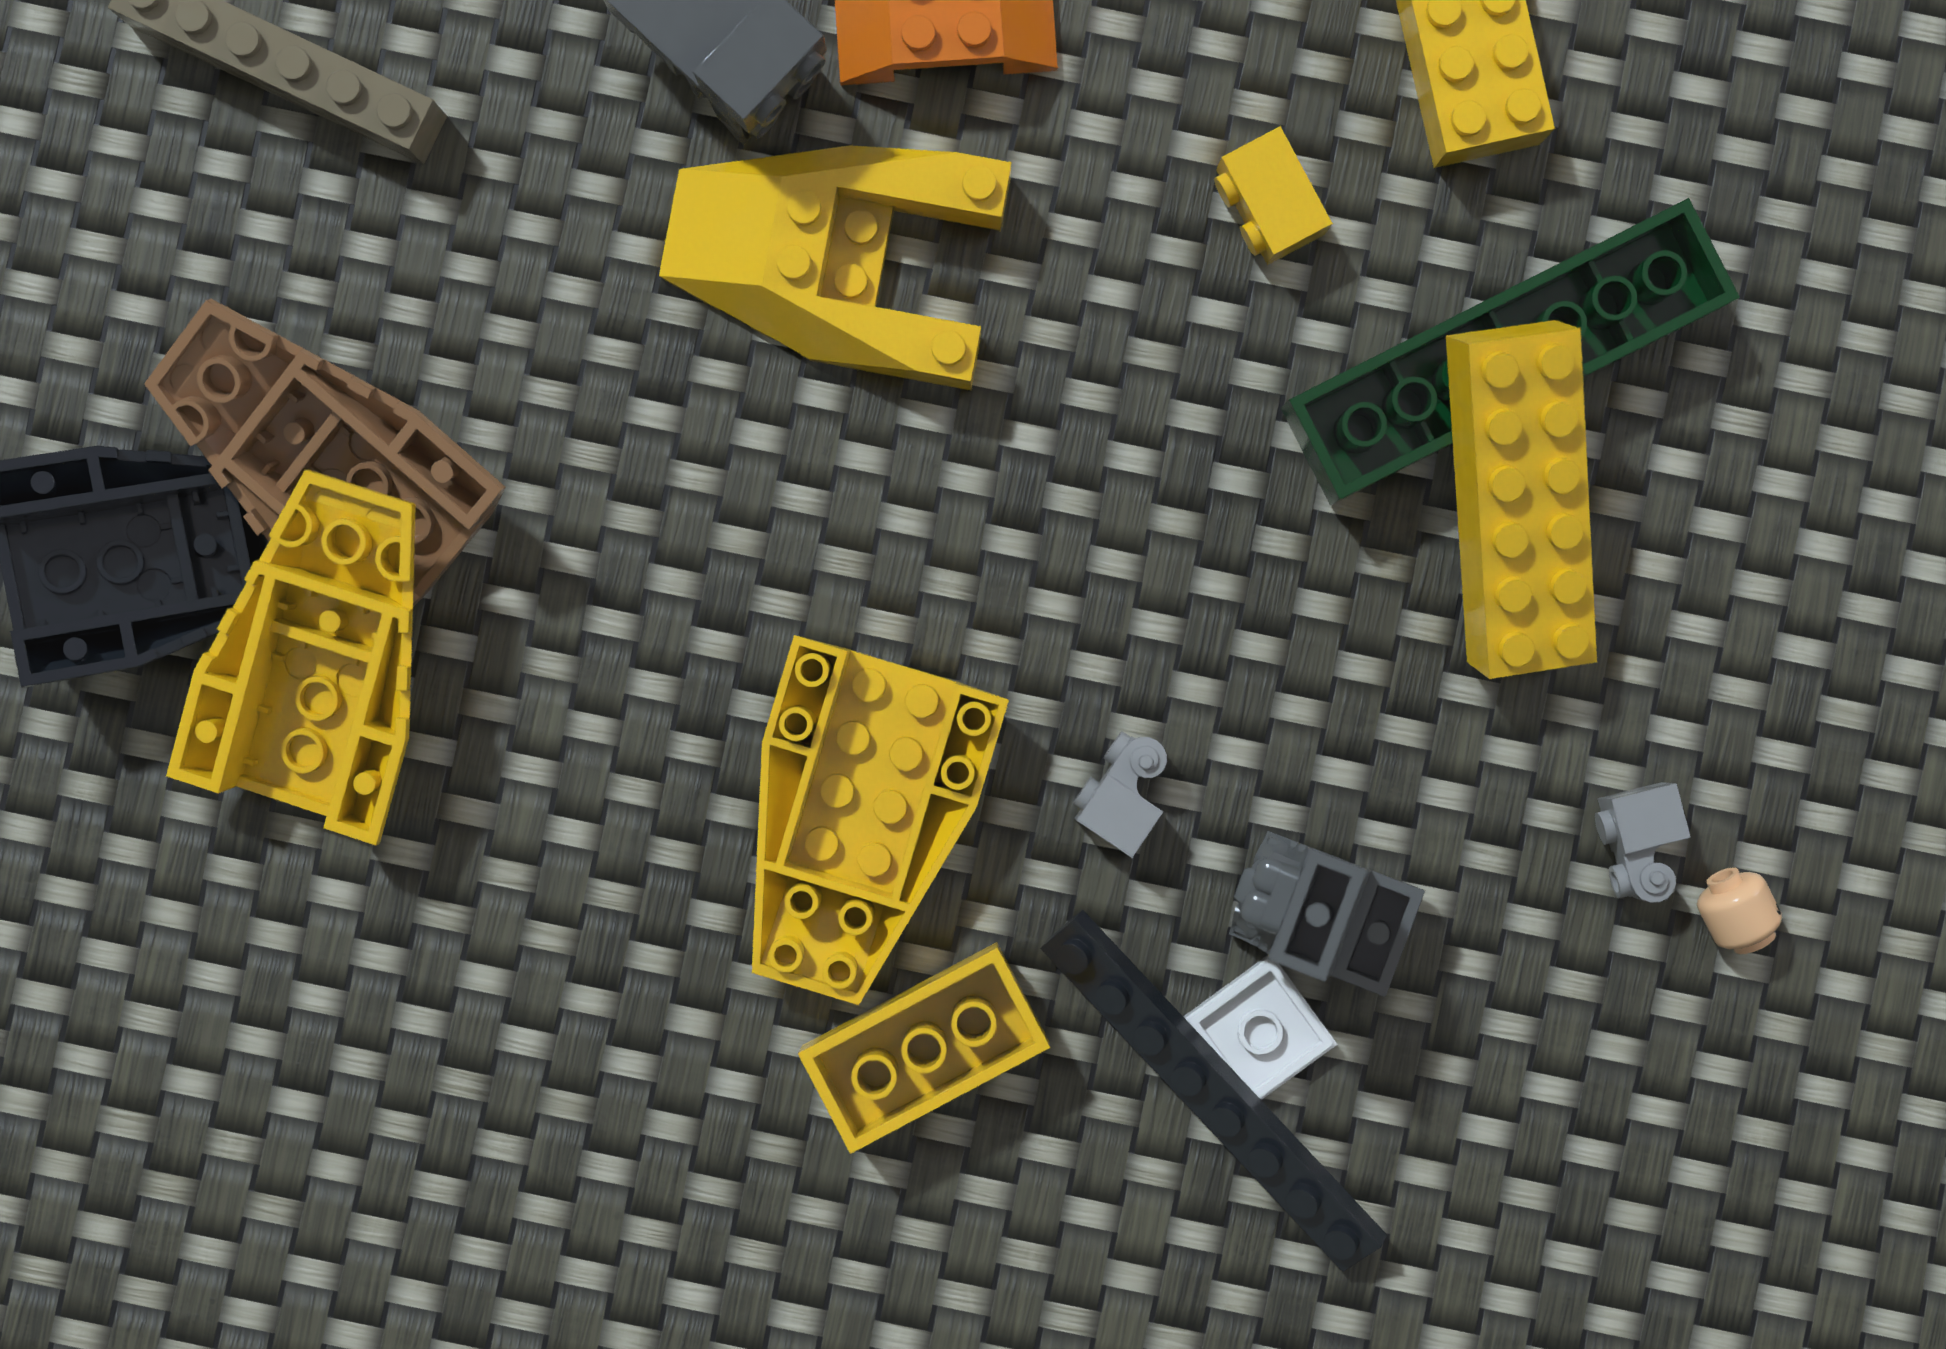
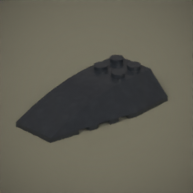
[0,446,269,688]

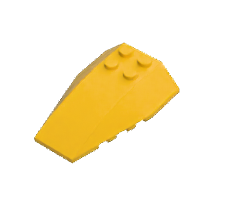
[166,470,416,845]

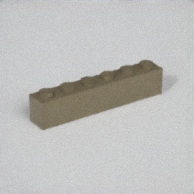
[108,0,447,165]

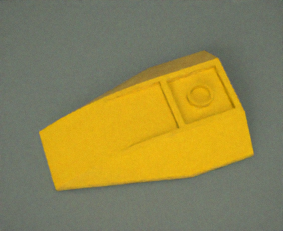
[752,635,1009,1005]

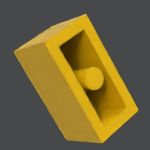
[1214,126,1333,265]

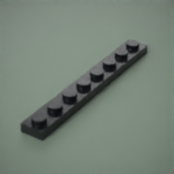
[1040,910,1387,1272]

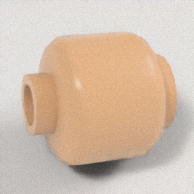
[1697,868,1782,954]

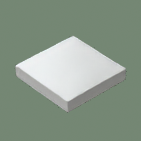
[1183,954,1338,1100]

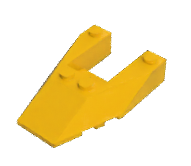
[659,145,1012,390]

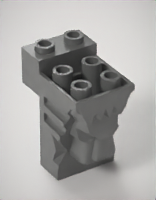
[604,0,827,145]
[1229,831,1426,997]

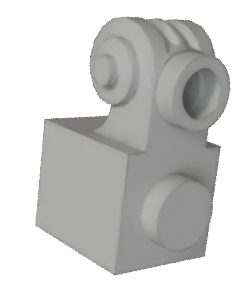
[1073,731,1167,858]
[1595,782,1691,903]

